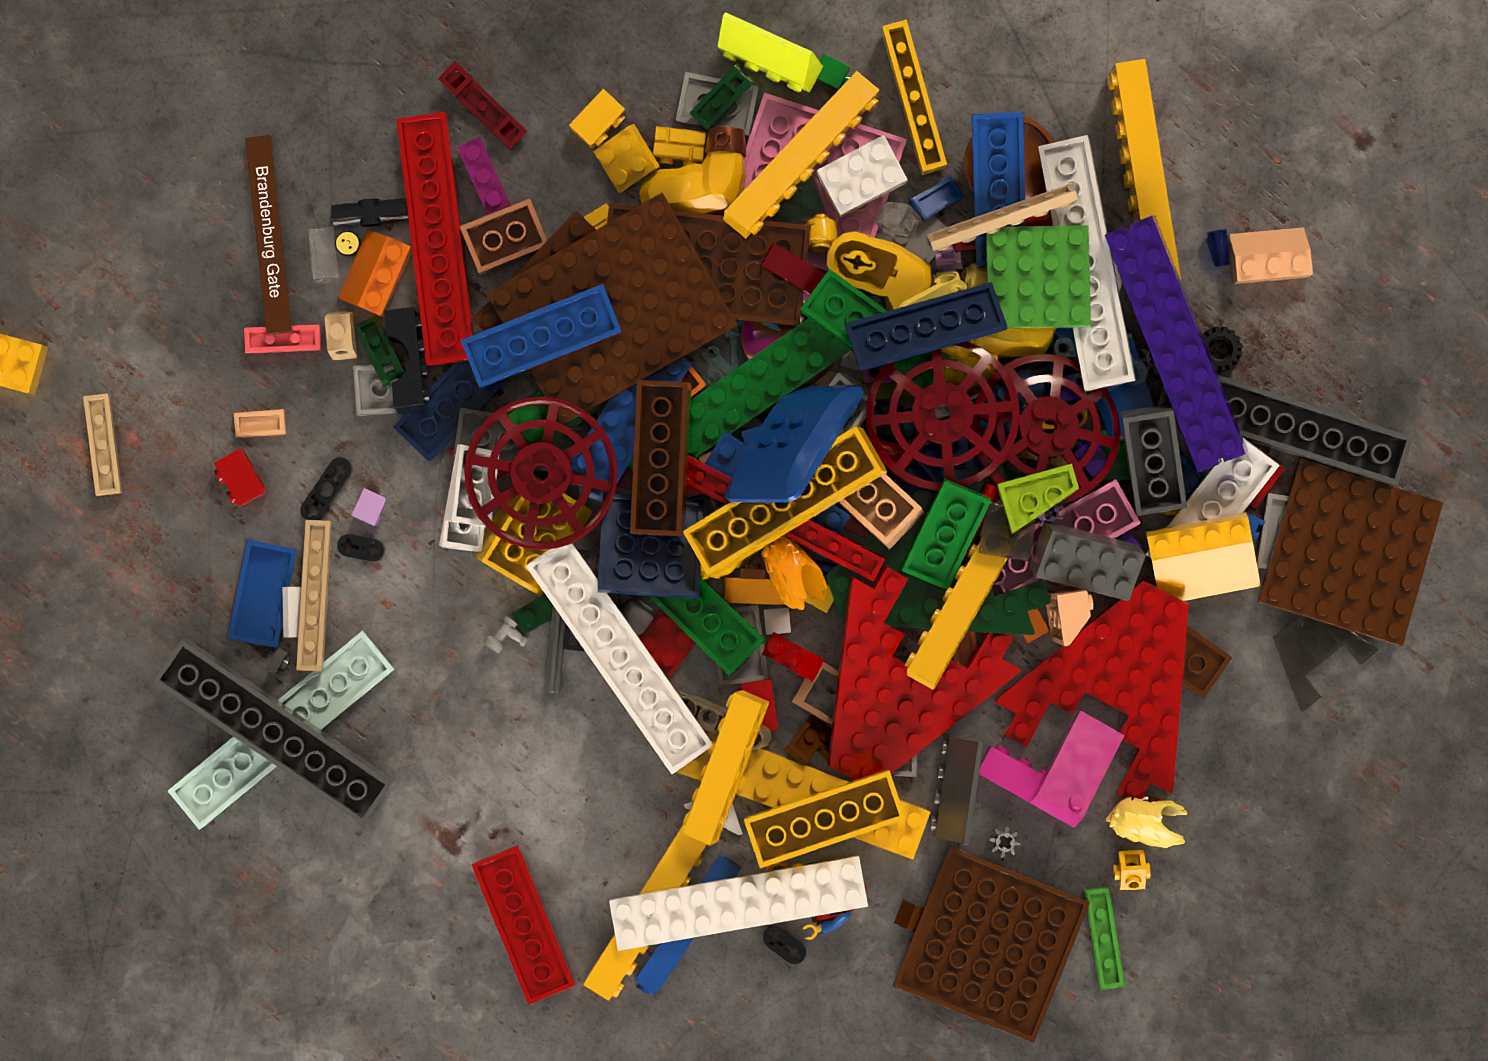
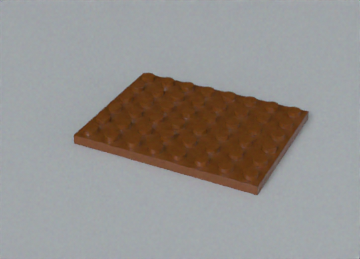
[486,192,738,425]

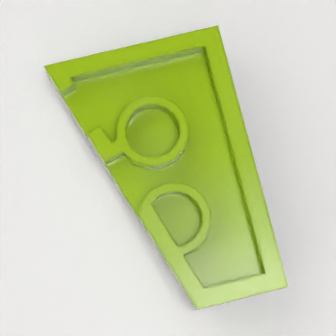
[997,464,1079,534]

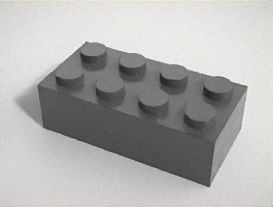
[1120,404,1187,516]
[1028,521,1146,601]

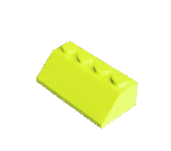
[718,12,823,93]

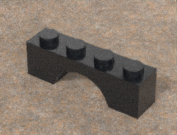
[384,307,431,414]

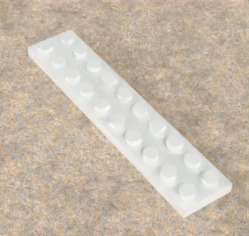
[1038,135,1136,391]
[526,543,712,774]
[609,855,868,951]

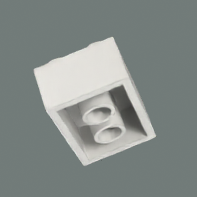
[816,135,908,218]

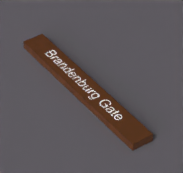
[245,135,293,336]

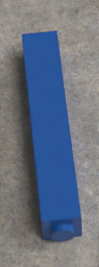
[635,853,741,995]

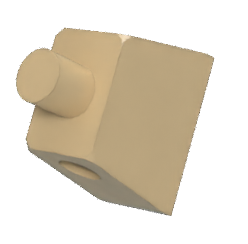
[324,311,358,360]

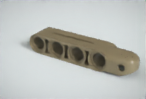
[675,689,772,750]

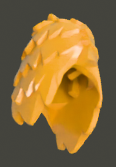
[761,535,827,610]

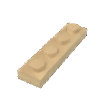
[83,393,123,496]

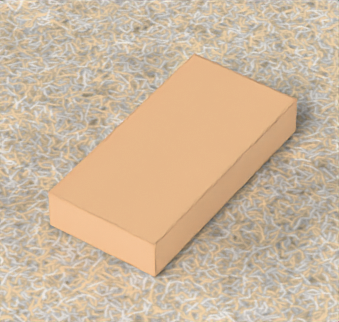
[234,409,287,438]

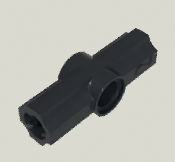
[331,198,409,227]

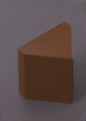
[894,899,924,931]

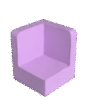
[351,488,387,527]

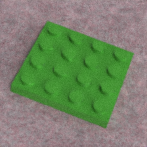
[986,225,1091,329]

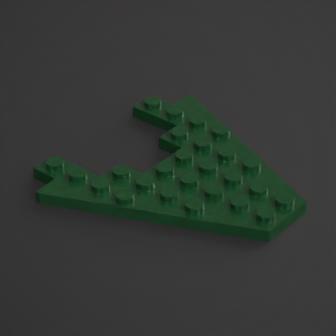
[826,465,1051,635]

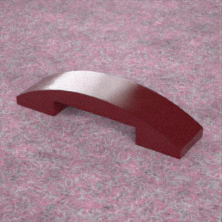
[438,61,528,149]
[760,243,825,295]

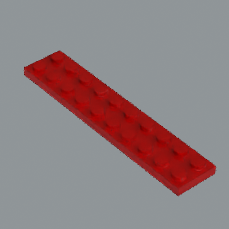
[396,112,474,367]

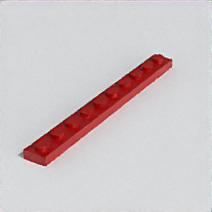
[687,455,886,582]

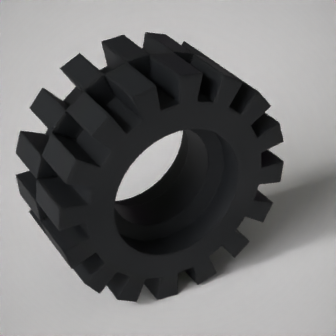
[1202,326,1243,373]

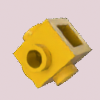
[1113,850,1150,890]

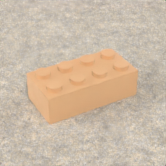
[839,474,925,550]

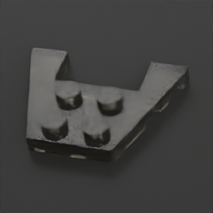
[1273,616,1379,711]

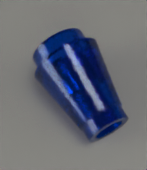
[1205,229,1230,267]

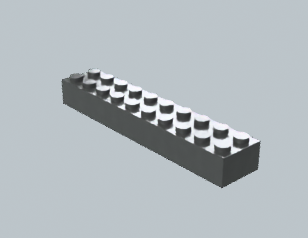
[1154,375,1413,486]
[153,637,394,825]

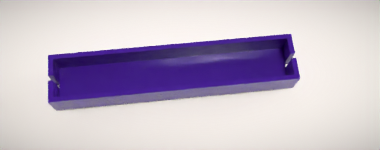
[1105,215,1248,472]

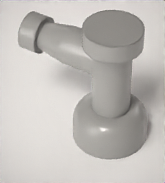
[483,616,529,654]

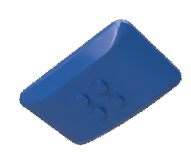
[724,385,864,502]

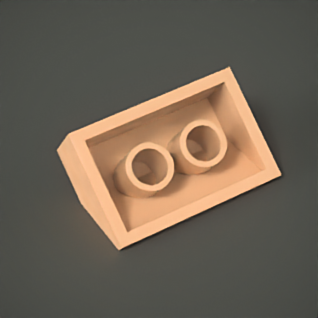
[1228,227,1313,284]
[1045,587,1093,646]

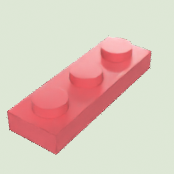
[244,325,322,354]

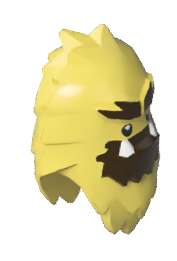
[1106,795,1187,848]

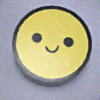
[335,231,361,257]

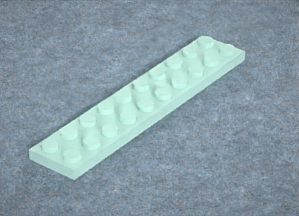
[168,631,395,830]

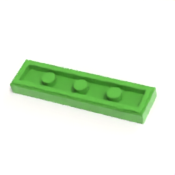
[1084,886,1125,990]

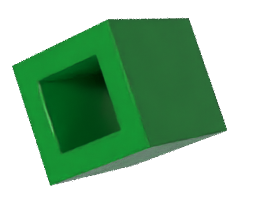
[816,53,852,92]

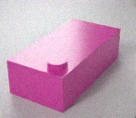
[1030,711,1124,828]

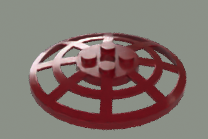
[866,341,1020,491]
[970,354,1120,505]
[464,397,618,550]

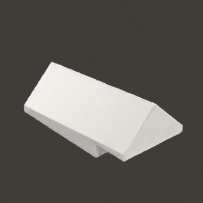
[439,444,500,552]

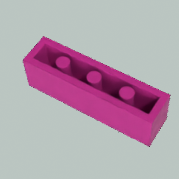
[979,744,1045,802]

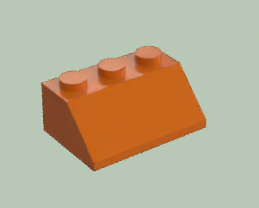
[338,230,413,318]

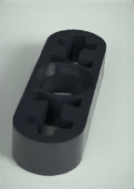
[300,457,353,520]

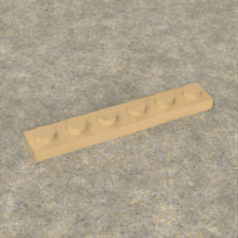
[927,183,1078,251]
[296,520,332,672]

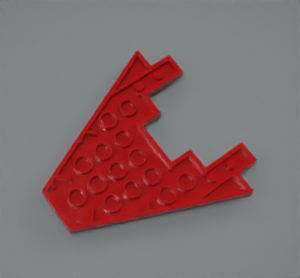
[827,566,1021,780]
[995,580,1189,799]

